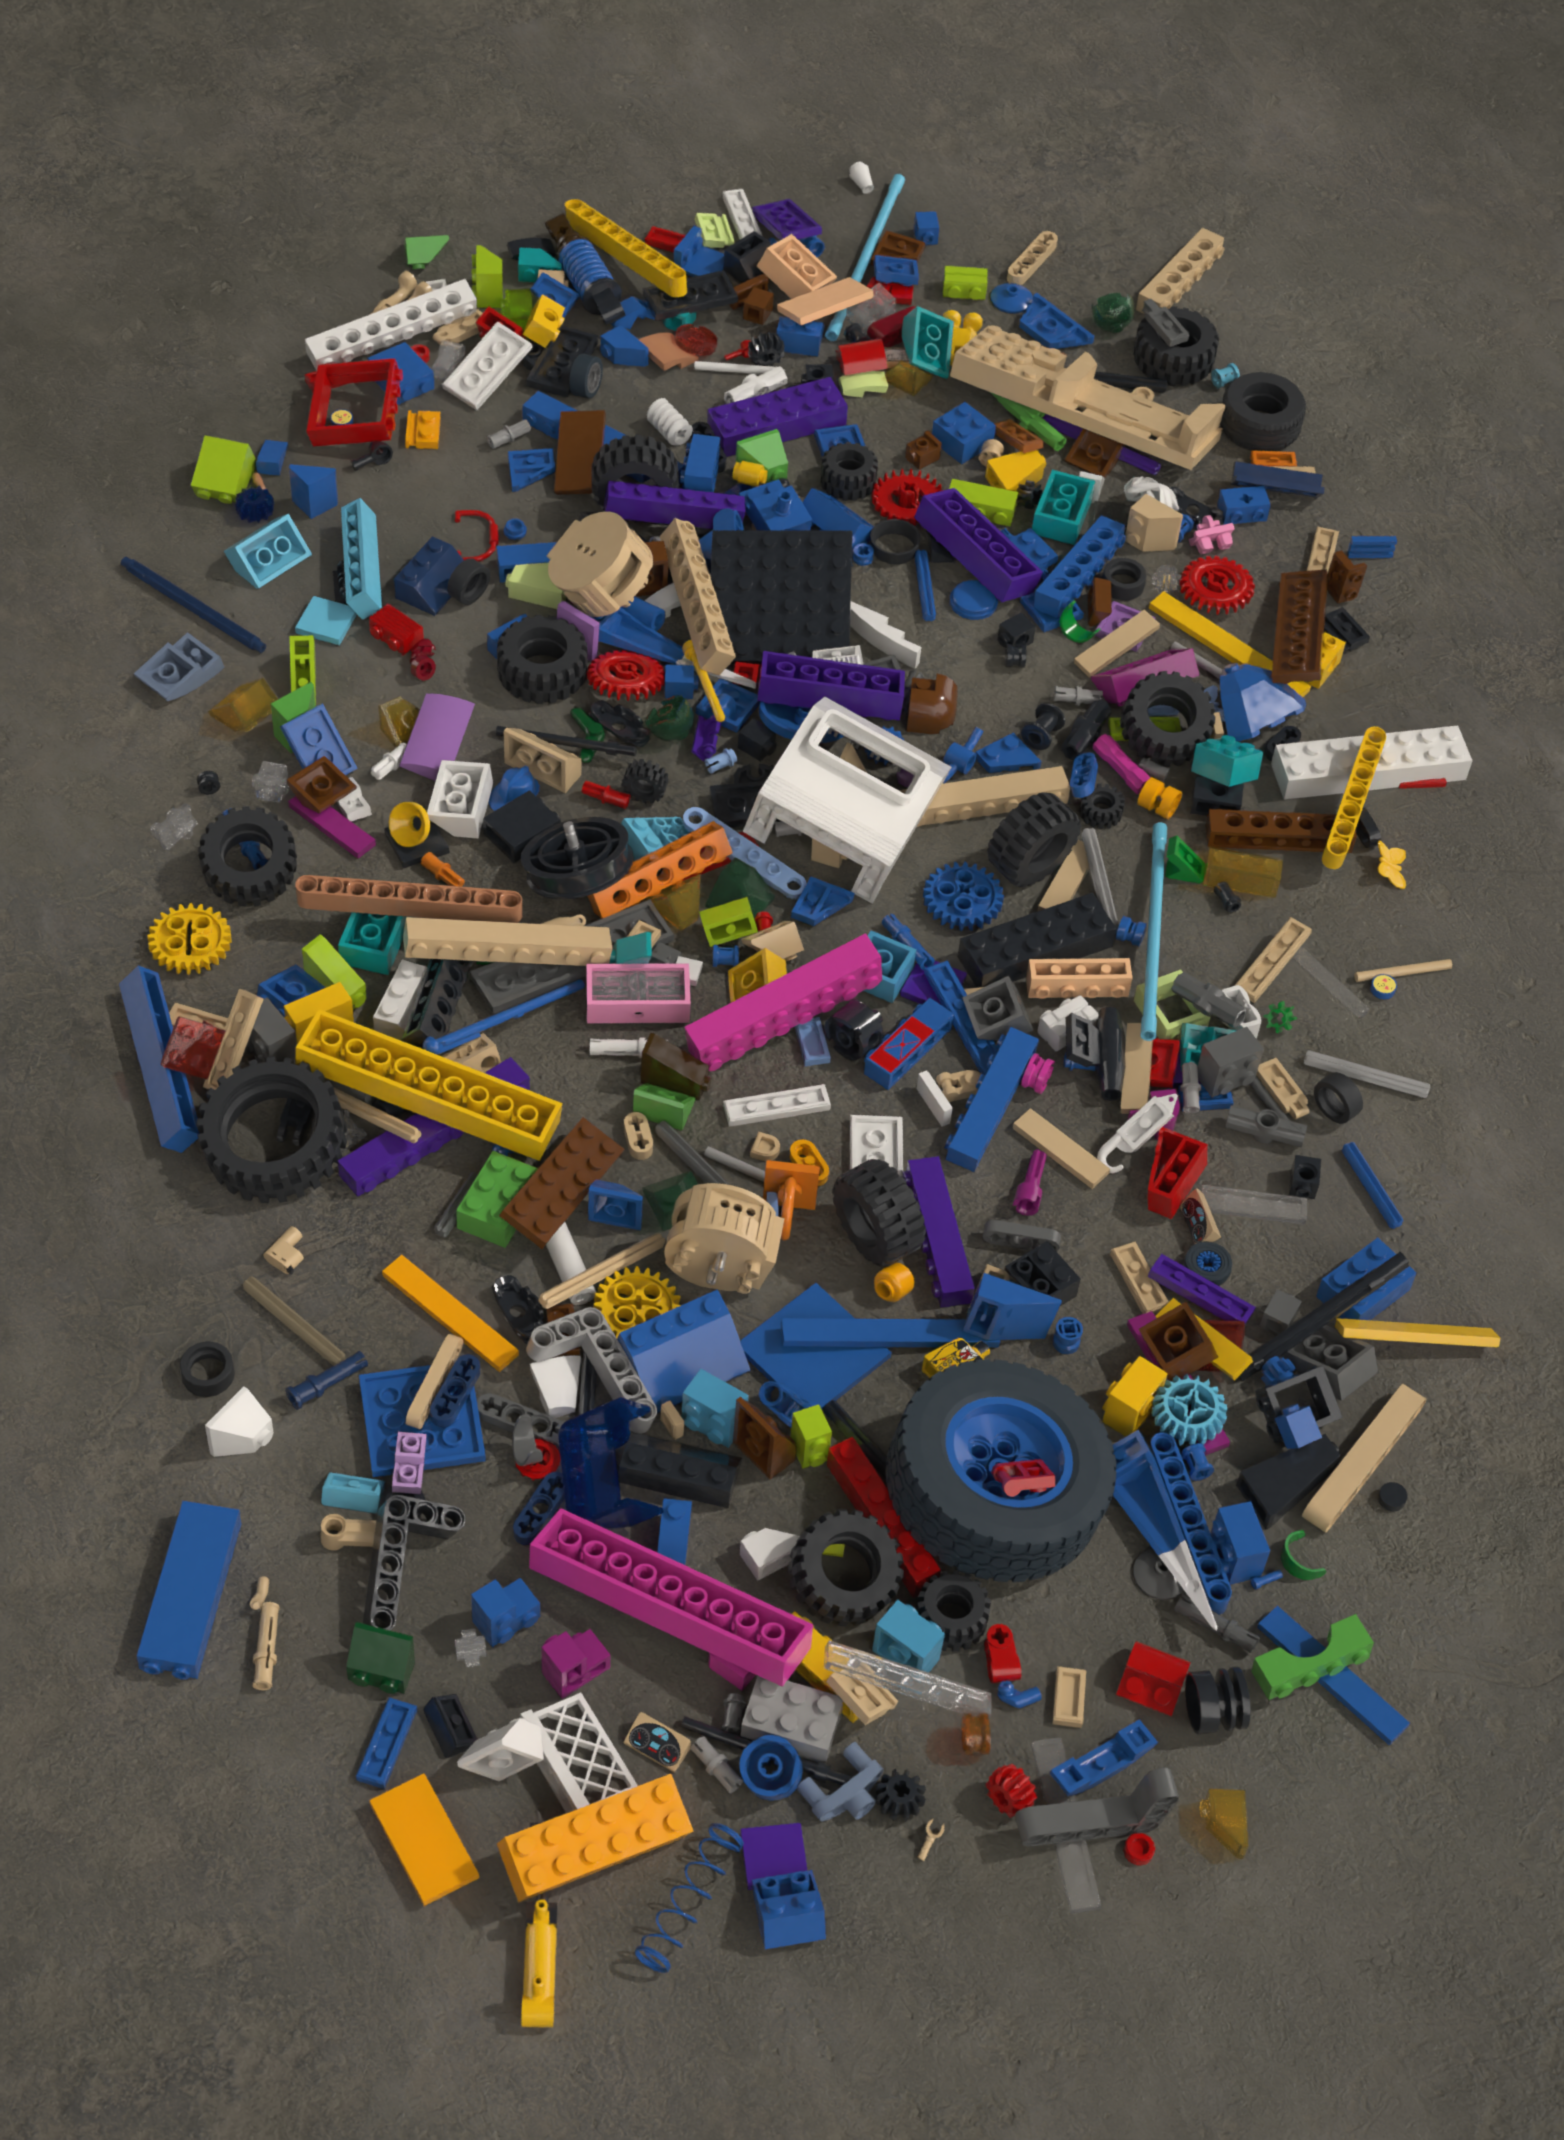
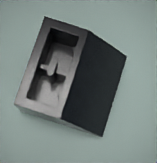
[723,231,772,283]
[1004,1241,1081,1306]

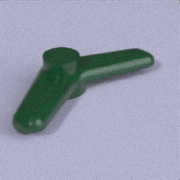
[570,708,605,763]

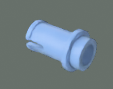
[705,748,737,774]

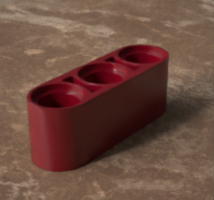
[867,306,916,348]

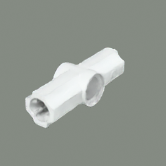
[724,366,787,404]

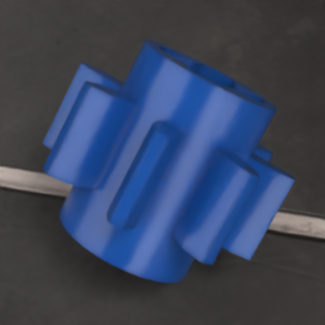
[1261,1356,1296,1390]

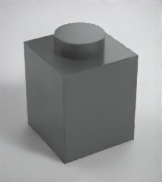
[1259,1289,1302,1336]

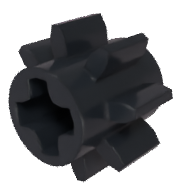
[1016,480,1043,509]

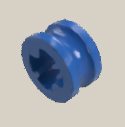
[853,543,874,566]

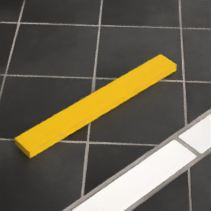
[1149,591,1311,697]

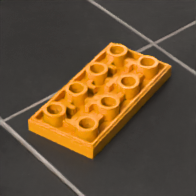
[369,1773,479,1906]

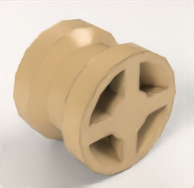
[979,439,1004,467]

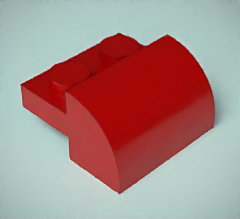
[835,339,888,375]
[1116,1641,1191,1717]

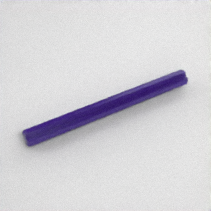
[1043,414,1161,475]

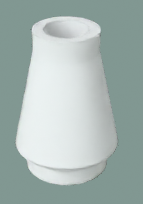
[849,162,874,194]

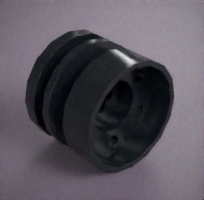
[1185,1667,1250,1735]

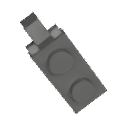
[1142,299,1189,347]

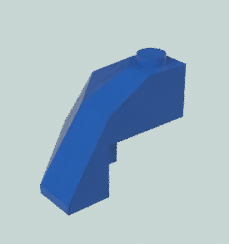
[1220,663,1306,742]

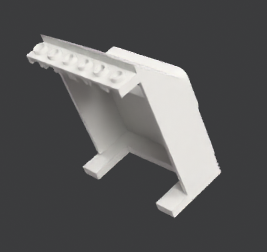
[743,697,952,904]

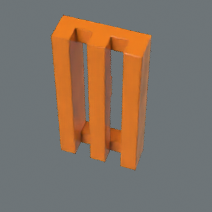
[1250,451,1297,467]

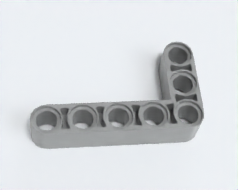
[526,1307,657,1434]

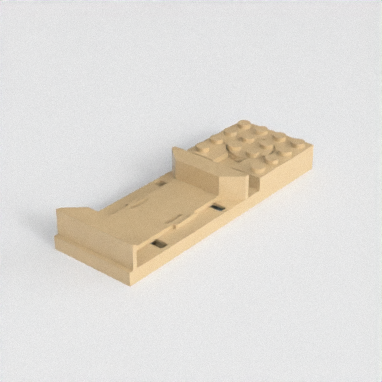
[950,325,1226,470]

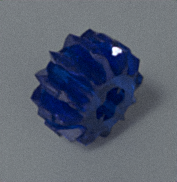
[235,485,274,524]

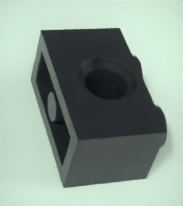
[1190,776,1244,816]

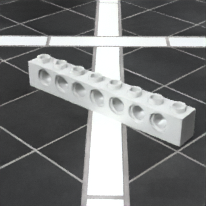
[305,279,476,371]

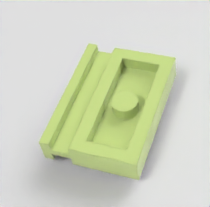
[695,213,735,248]

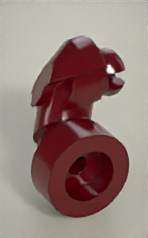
[410,638,436,681]

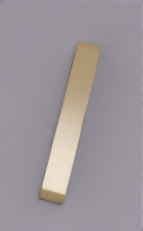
[1302,1384,1427,1533]

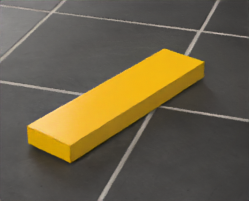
[1155,1298,1253,1381]

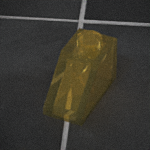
[1200,1789,1248,1859]

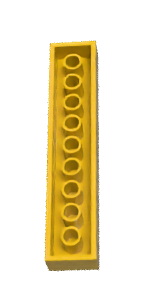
[295,1009,563,1161]

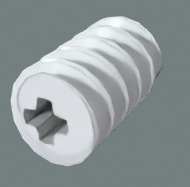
[647,398,693,446]

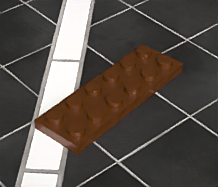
[499,1117,625,1249]

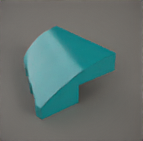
[1180,1023,1237,1071]

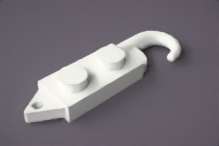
[1097,1094,1178,1174]

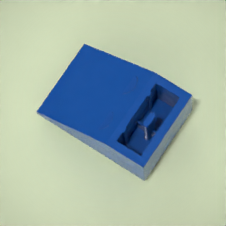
[963,1273,1062,1340]

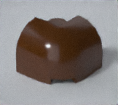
[907,674,958,734]

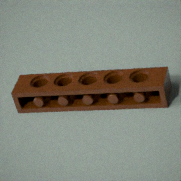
[1205,809,1357,853]

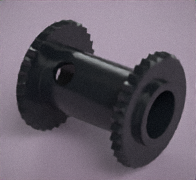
[1021,703,1066,750]

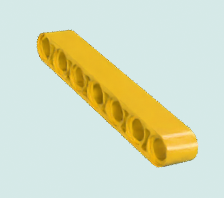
[1322,726,1386,869]

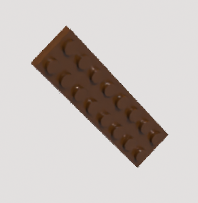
[1272,569,1328,684]

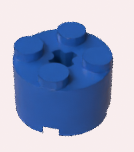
[740,1735,803,1801]

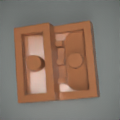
[639,333,698,371]

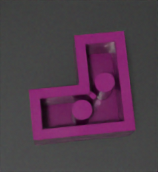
[541,1629,611,1699]

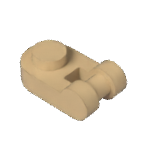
[936,1070,981,1102]

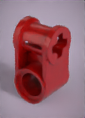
[984,1624,1022,1684]

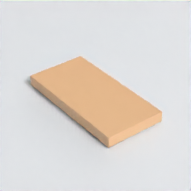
[777,277,874,325]

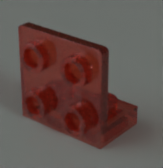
[160,1016,226,1080]

